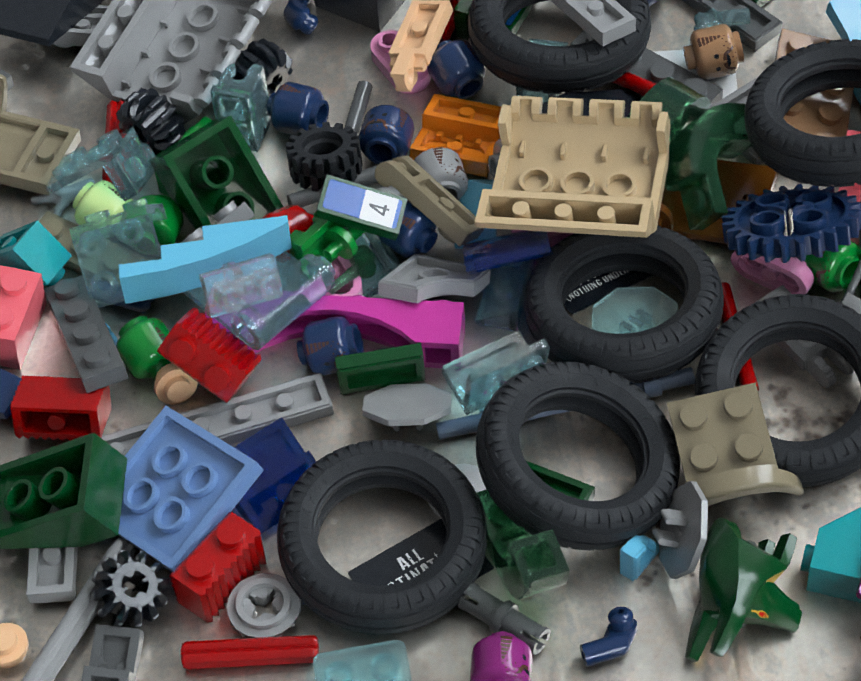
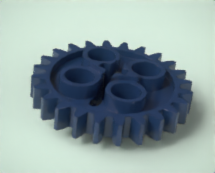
[722,184,861,263]

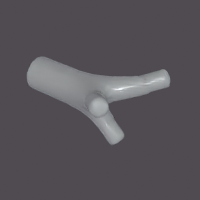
[31,178,95,217]

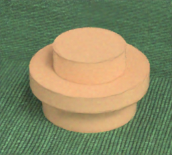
[154,363,198,405]
[0,623,29,668]

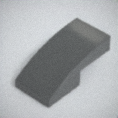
[81,624,145,681]

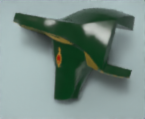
[685,518,802,662]

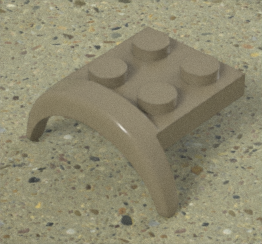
[0,74,81,196]
[667,382,804,506]

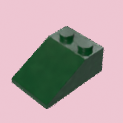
[149,115,284,230]
[0,433,127,549]

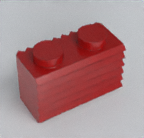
[157,307,262,404]
[11,376,112,441]
[169,512,267,623]

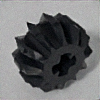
[227,38,293,109]
[116,88,186,157]
[90,550,170,629]

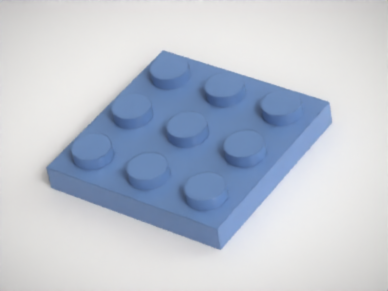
[118,405,264,572]

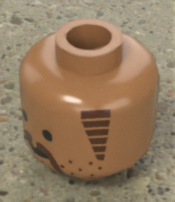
[683,24,744,80]

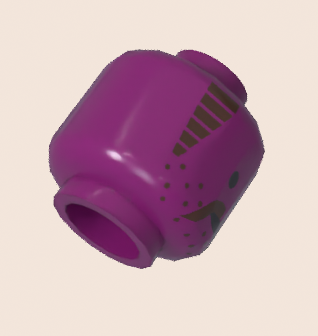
[470,631,533,681]

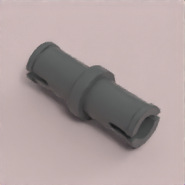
[458,583,551,655]

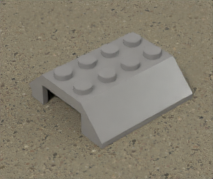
[70,0,273,125]

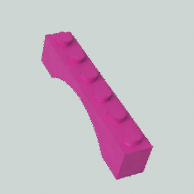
[205,289,466,369]

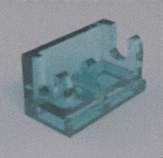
[210,63,271,152]

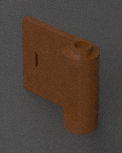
[657,132,779,244]

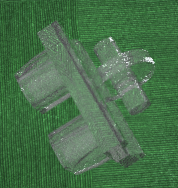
[199,253,283,318]

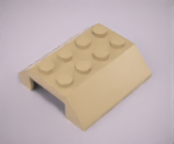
[475,96,670,238]

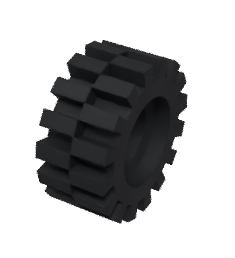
[286,122,363,191]

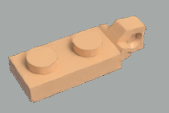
[388,0,453,92]

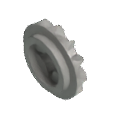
[227,573,301,638]

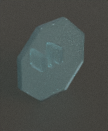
[592,287,678,334]

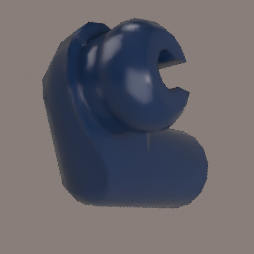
[284,0,319,34]

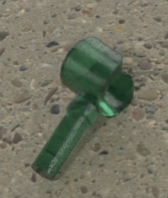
[327,245,377,294]

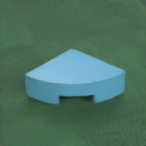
[620,535,659,581]

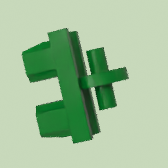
[289,211,364,278]

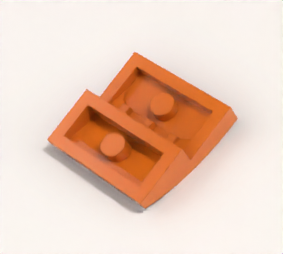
[409,93,501,177]

